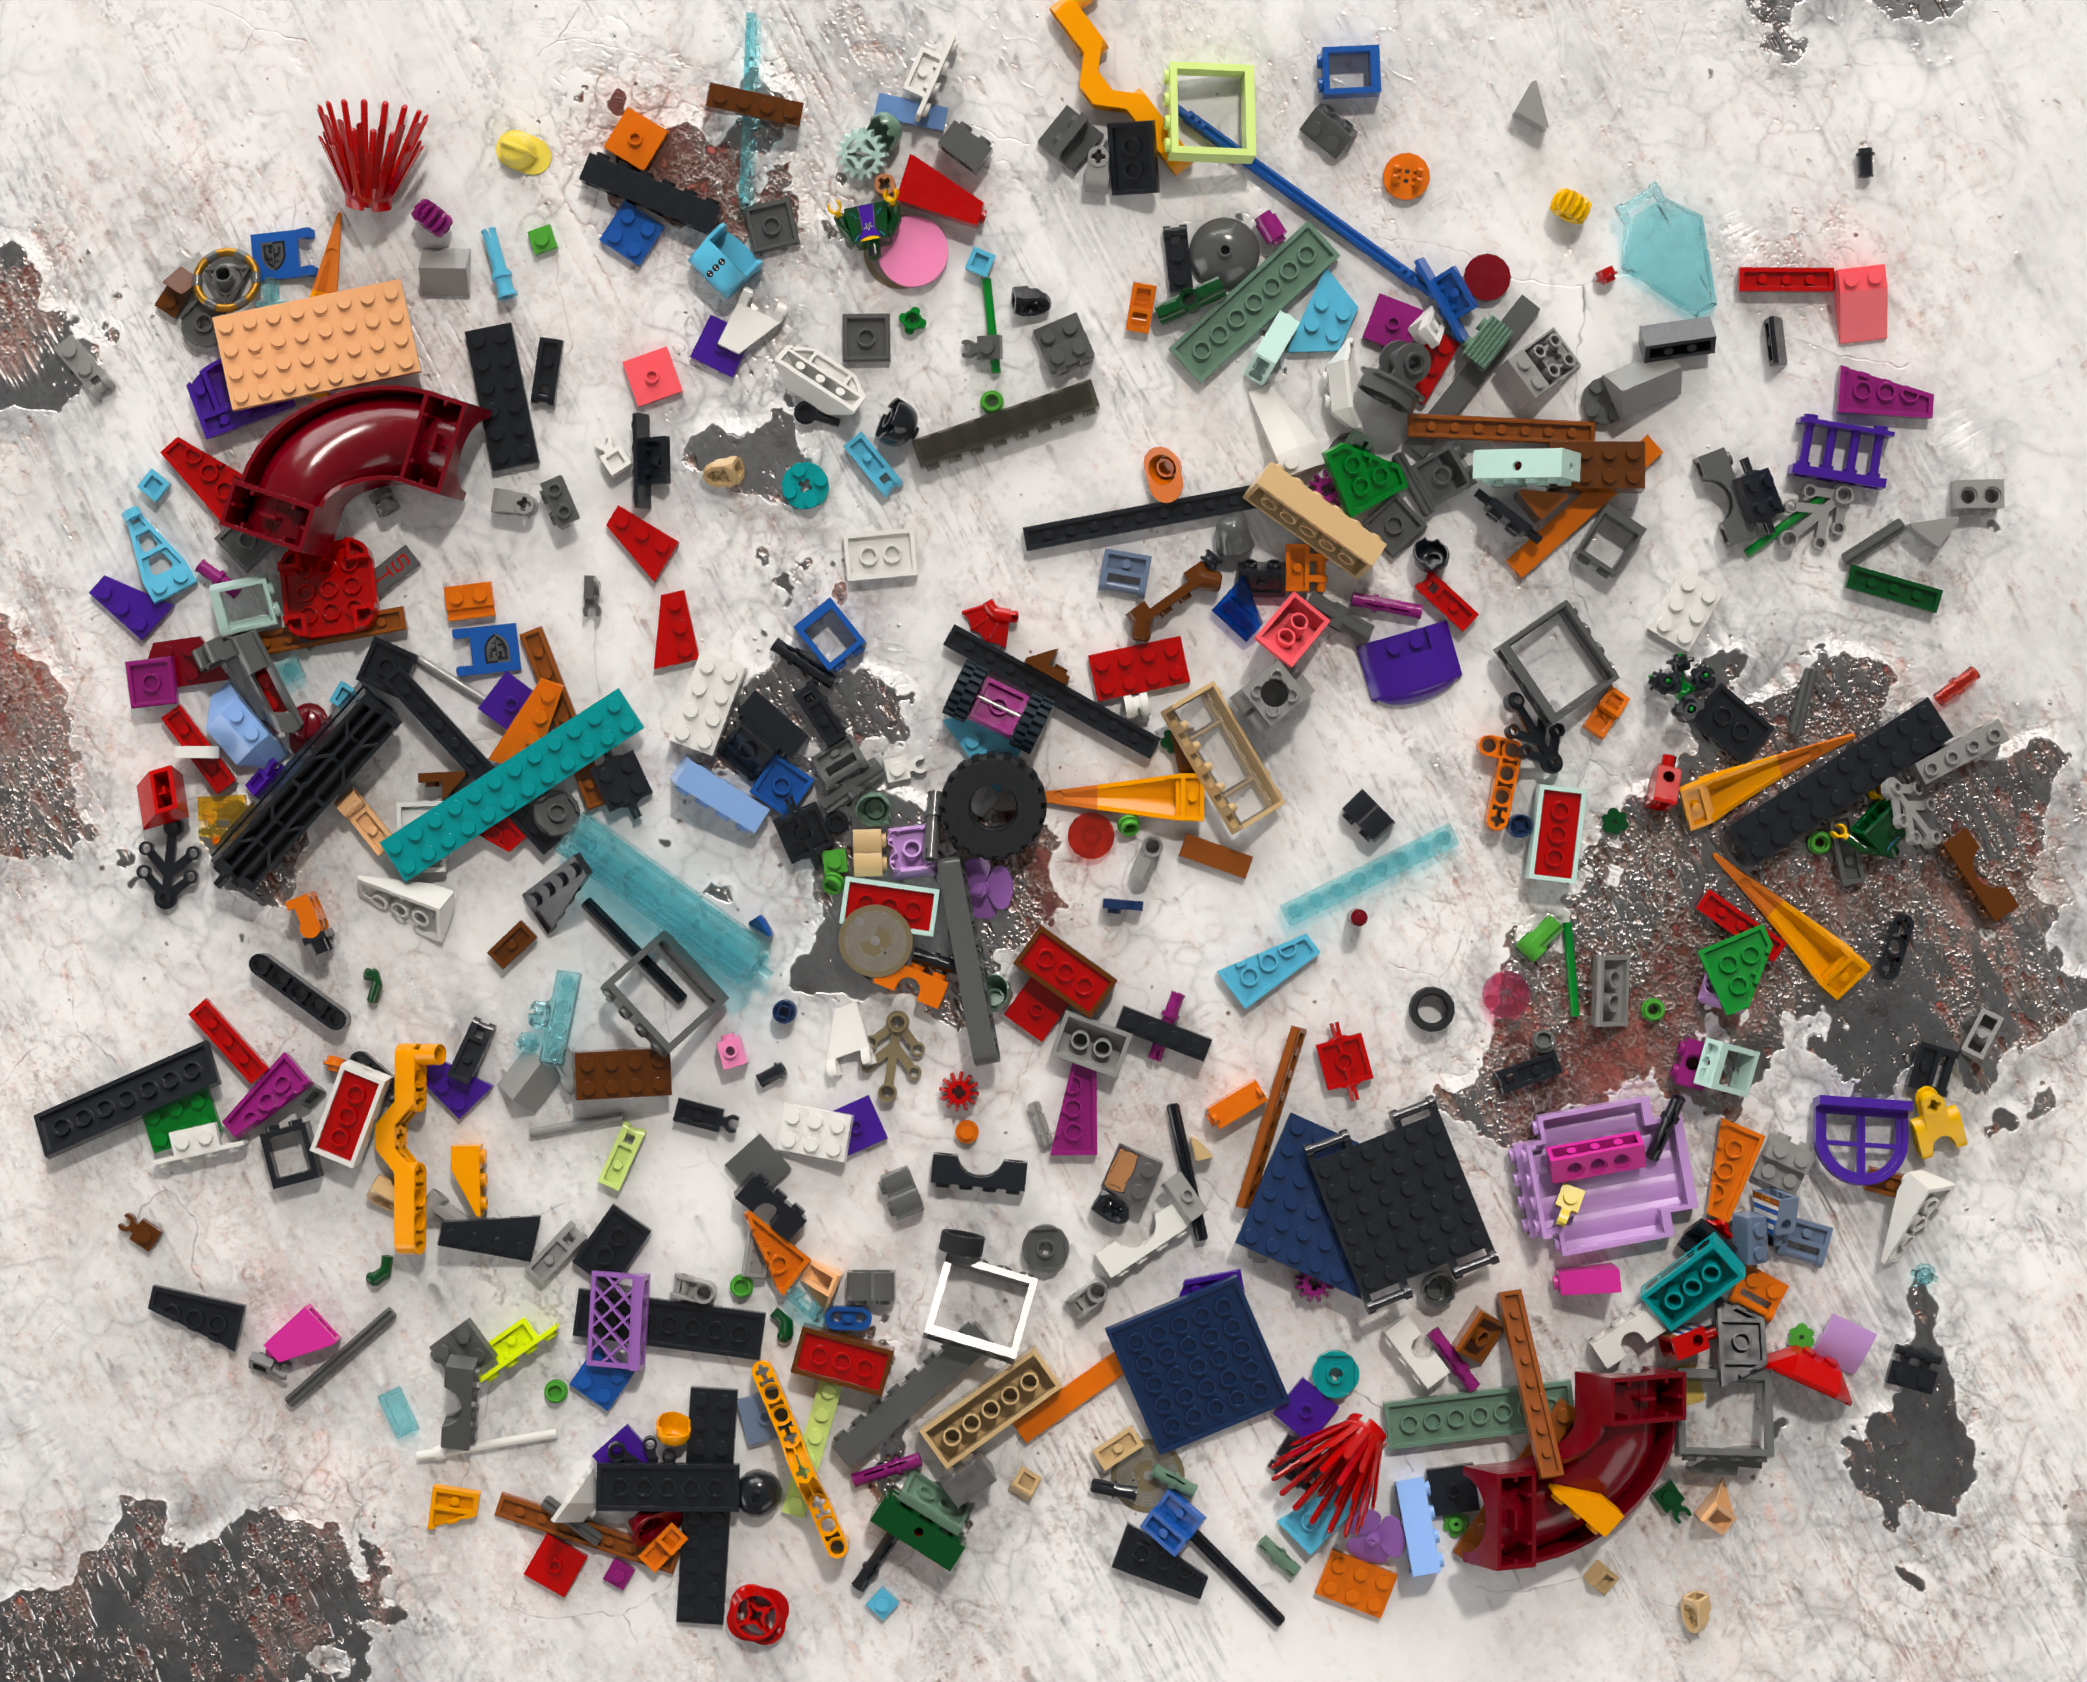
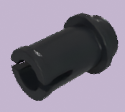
[1856,147,1875,178]
[756,1062,788,1088]

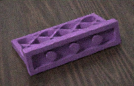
[586,1270,651,1371]

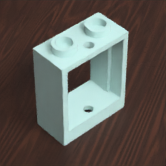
[209,573,282,636]
[1693,1037,1760,1098]

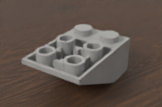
[1494,327,1581,409]

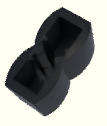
[1342,789,1396,842]

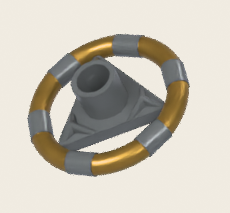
[192,248,261,313]

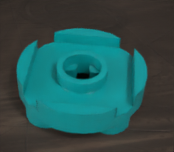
[782,462,829,510]
[1312,1350,1359,1398]

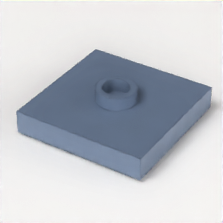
[737,1389,794,1446]

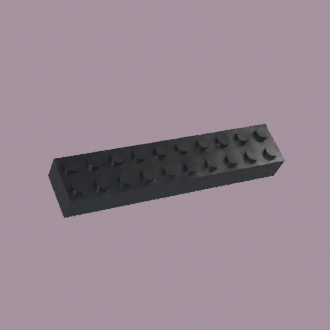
[1723,697,1954,866]

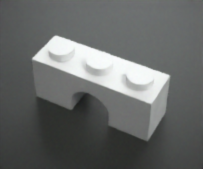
[1588,1303,1666,1369]
[1383,1312,1450,1389]

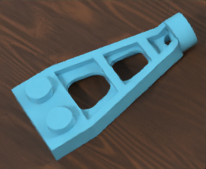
[121,506,197,604]

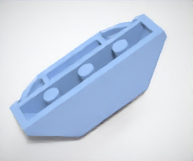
[206,681,291,768]

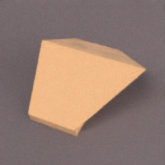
[800,1259,843,1314]
[1694,1477,1737,1536]

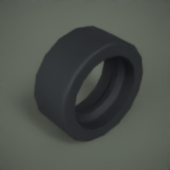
[1409,986,1455,1032]
[939,1229,985,1257]

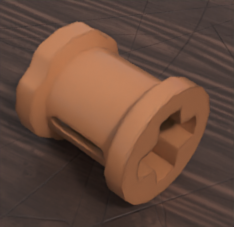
[874,174,896,198]

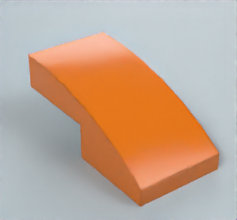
[1125,281,1157,334]
[1582,685,1630,740]
[638,1522,688,1573]

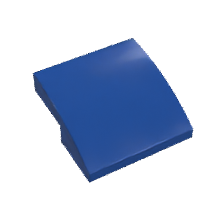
[1140,1489,1207,1557]

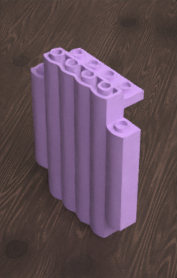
[1508,1095,1698,1256]

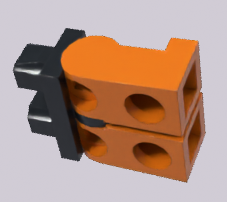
[285,891,335,955]

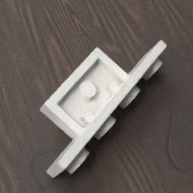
[902,31,959,123]
[152,1122,249,1168]

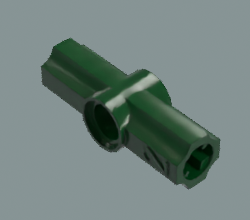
[1154,276,1227,326]

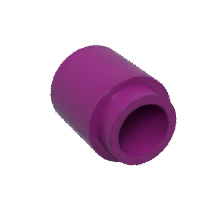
[1254,210,1287,247]

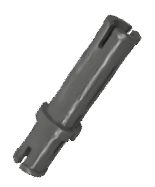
[923,790,942,862]

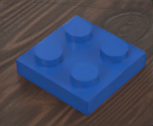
[599,200,665,267]
[749,753,815,815]
[569,1346,635,1411]

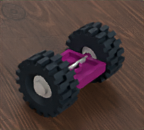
[942,659,1055,754]

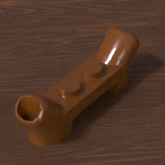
[1125,561,1222,642]

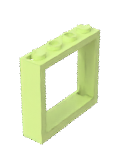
[1162,61,1256,164]

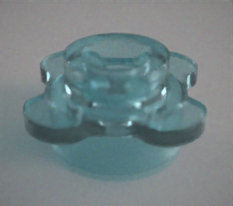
[514,1032,540,1052]
[1910,1263,1939,1285]

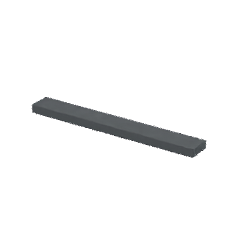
[1404,294,1540,458]

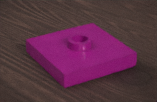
[1362,293,1423,347]
[125,656,180,709]

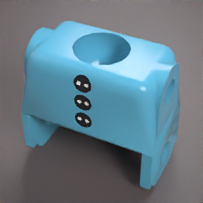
[688,223,764,299]

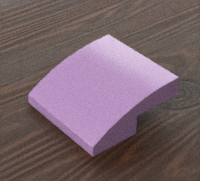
[1813,1313,1877,1375]

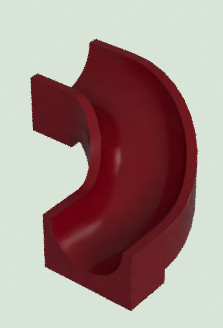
[219,385,492,558]
[1463,1366,1686,1571]

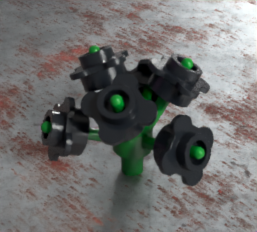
[1647,653,1716,720]

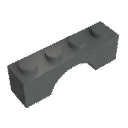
[1693,447,1758,548]
[441,1354,482,1451]

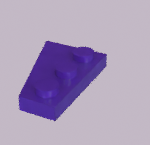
[89,575,175,641]
[427,1061,494,1119]

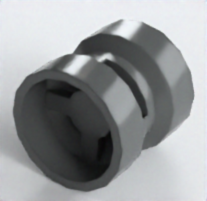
[369,486,401,518]

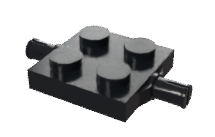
[1732,457,1785,536]
[1473,488,1543,545]
[589,750,653,820]
[772,795,835,870]

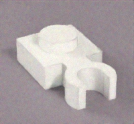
[595,433,633,478]
[884,755,927,783]

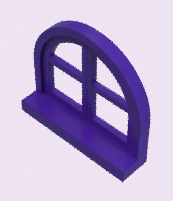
[1813,1095,1913,1186]

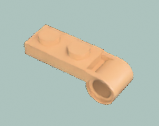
[334,787,392,856]

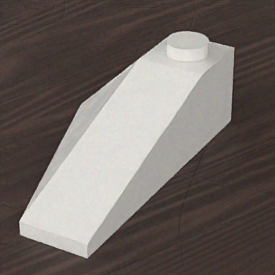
[1248,384,1325,477]
[357,875,455,942]
[1881,1170,1956,1264]
[551,1463,597,1523]

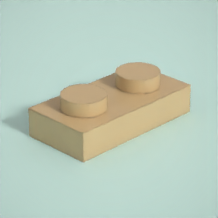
[1092,1425,1145,1471]

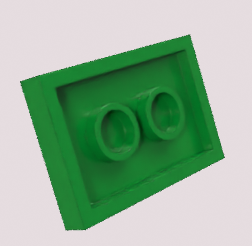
[143,1089,223,1154]

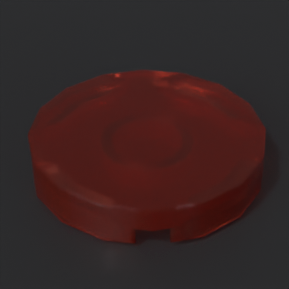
[1068,812,1115,859]

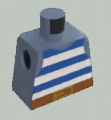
[1753,1187,1799,1246]

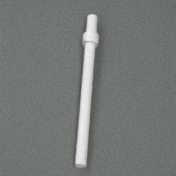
[416,1429,558,1461]

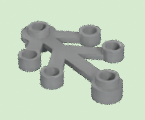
[1778,483,1855,550]
[1881,777,1942,849]

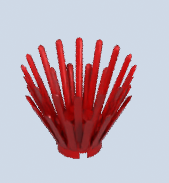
[317,99,429,212]
[1270,1413,1387,1538]

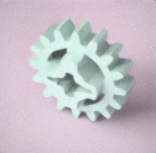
[837,127,889,180]

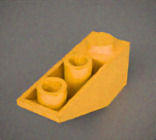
[451,1144,488,1217]
[1548,1483,1624,1538]

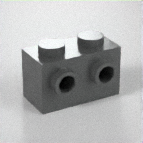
[938,120,993,175]

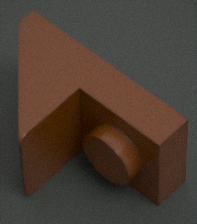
[155,266,194,319]
[1024,648,1070,685]
[418,771,469,800]

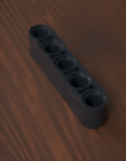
[249,953,351,1030]

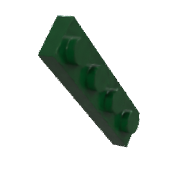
[1844,564,1943,614]

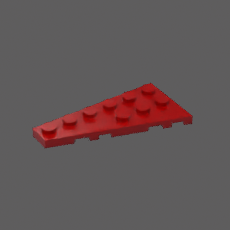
[160,437,242,520]

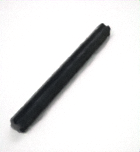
[581,898,687,1004]
[1167,1103,1208,1241]
[1191,1530,1285,1627]

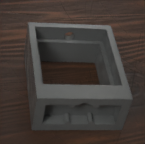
[1573,503,1647,579]

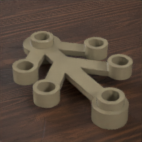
[861,1011,925,1102]

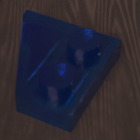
[1211,576,1263,642]

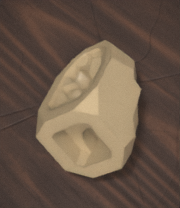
[702,456,745,488]
[366,1173,394,1212]
[1680,1590,1712,1634]

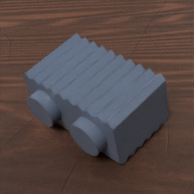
[1732,1211,1768,1265]

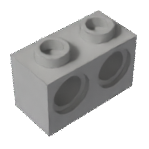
[1950,479,2005,515]

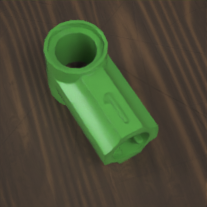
[1515,915,1564,962]

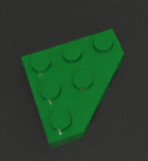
[1321,443,1409,518]
[1697,924,1773,1017]

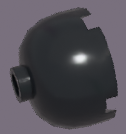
[875,397,919,447]
[739,1469,782,1518]

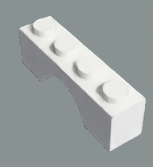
[1095,1201,1190,1278]

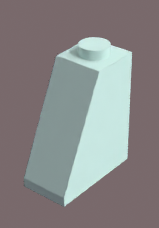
[1243,311,1300,386]

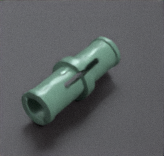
[1149,1463,1198,1499]
[1256,1535,1301,1578]

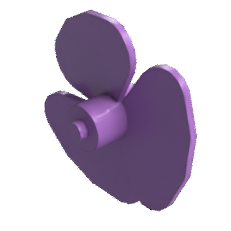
[965,857,1014,919]
[1345,1509,1406,1563]

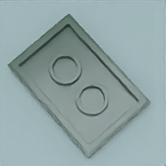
[897,1469,972,1536]

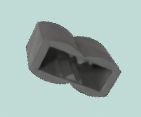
[878,1165,925,1220]
[847,1270,896,1305]

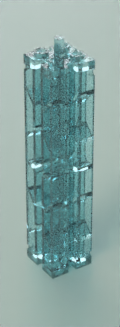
[555,812,774,985]

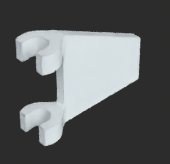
[718,286,788,354]
[826,1002,877,1078]

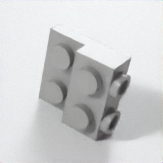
[1751,1131,1816,1196]

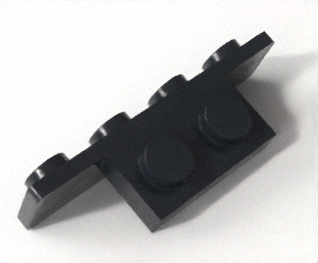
[631,413,671,509]

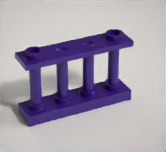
[1787,414,1895,490]

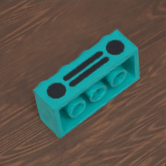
[1640,1232,1746,1332]

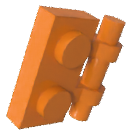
[1285,544,1328,592]

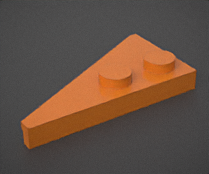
[743,1209,811,1296]

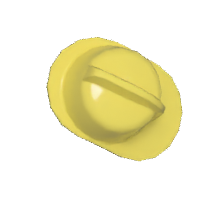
[496,130,552,175]

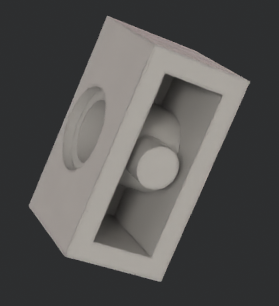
[1961,1007,2005,1064]

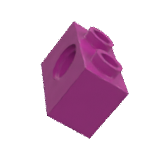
[1670,1036,1710,1091]

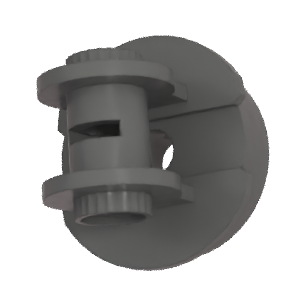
[1357,340,1431,415]

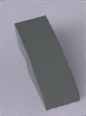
[1686,1445,1762,1476]

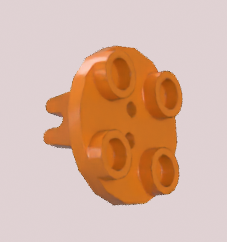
[1383,153,1430,200]

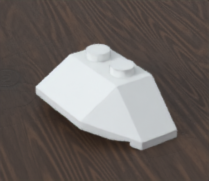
[1322,338,1363,433]
[774,345,866,415]

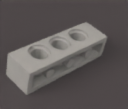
[1909,719,2010,785]

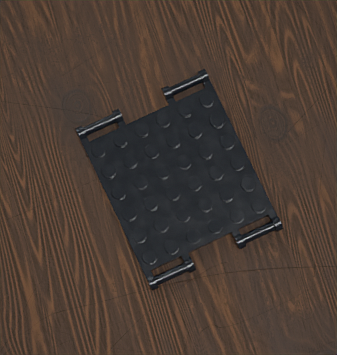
[1302,1095,1500,1315]

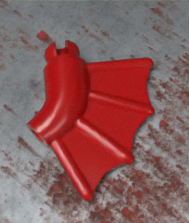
[962,599,1019,648]

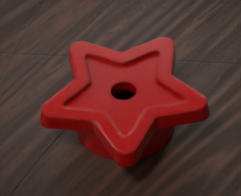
[1706,1219,1733,1239]

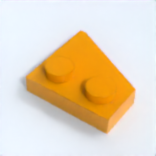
[427,1484,481,1530]

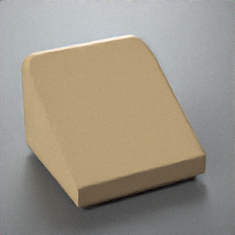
[1190,1135,1213,1161]
[1008,1466,1042,1501]
[1583,1560,1620,1596]

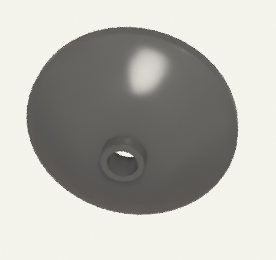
[1189,217,1260,289]

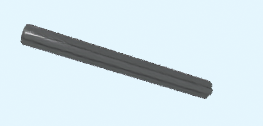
[285,1307,397,1407]

